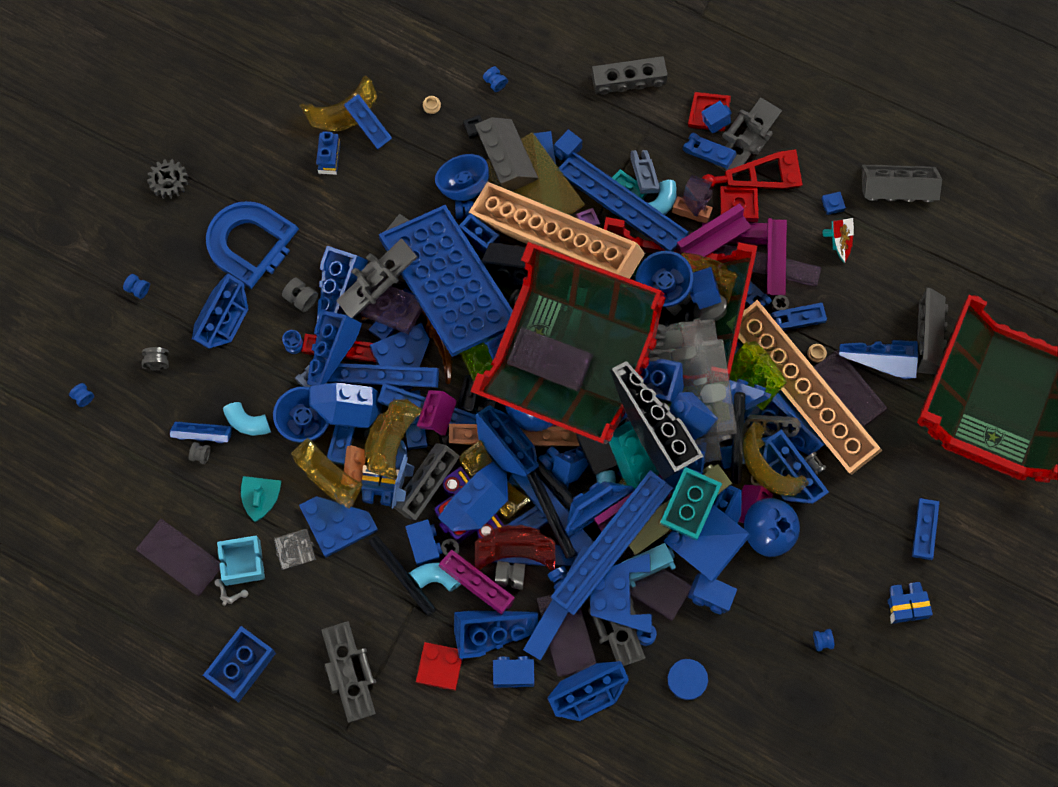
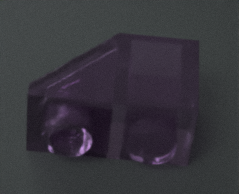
[682,175,713,217]

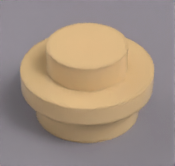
[423,96,441,114]
[807,344,827,363]

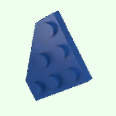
[369,323,430,391]
[299,496,378,558]

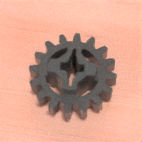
[147,159,189,199]

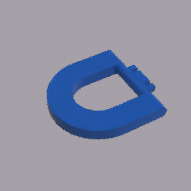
[206,201,299,289]

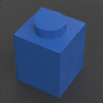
[701,101,732,134]
[554,129,582,161]

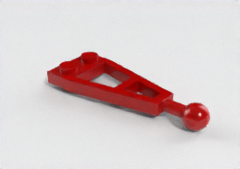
[701,149,802,189]

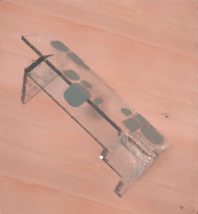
[656,318,737,463]

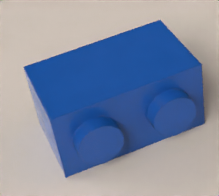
[459,213,500,254]
[690,267,722,309]
[405,519,443,567]
[688,573,737,614]
[493,656,534,688]

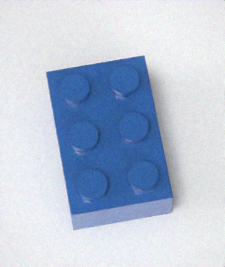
[203,626,276,703]

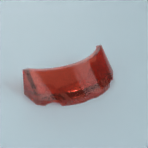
[475,525,556,571]

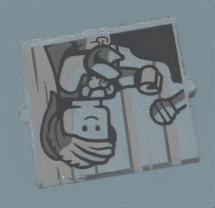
[274,529,316,570]

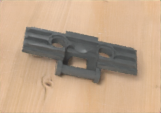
[714,98,782,177]
[336,238,418,319]
[588,598,646,667]
[322,621,377,723]

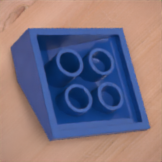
[663,504,751,582]

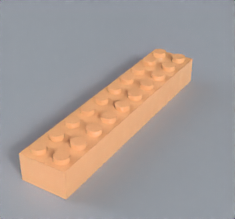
[468,182,645,286]
[728,300,882,475]

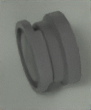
[141,347,169,371]

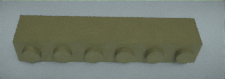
[628,464,732,556]

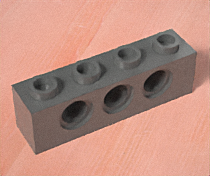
[592,56,668,95]
[394,443,460,520]

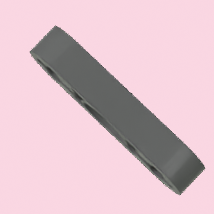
[744,415,801,437]

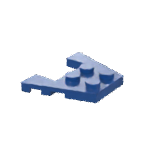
[590,553,653,634]

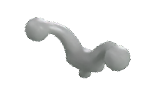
[215,579,248,606]

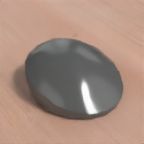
[693,295,727,323]

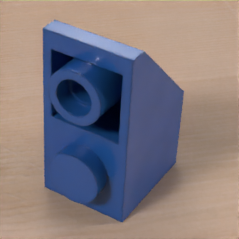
[722,379,771,410]
[552,447,588,484]

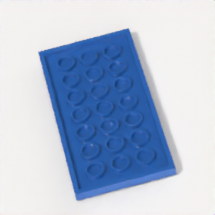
[379,205,513,357]

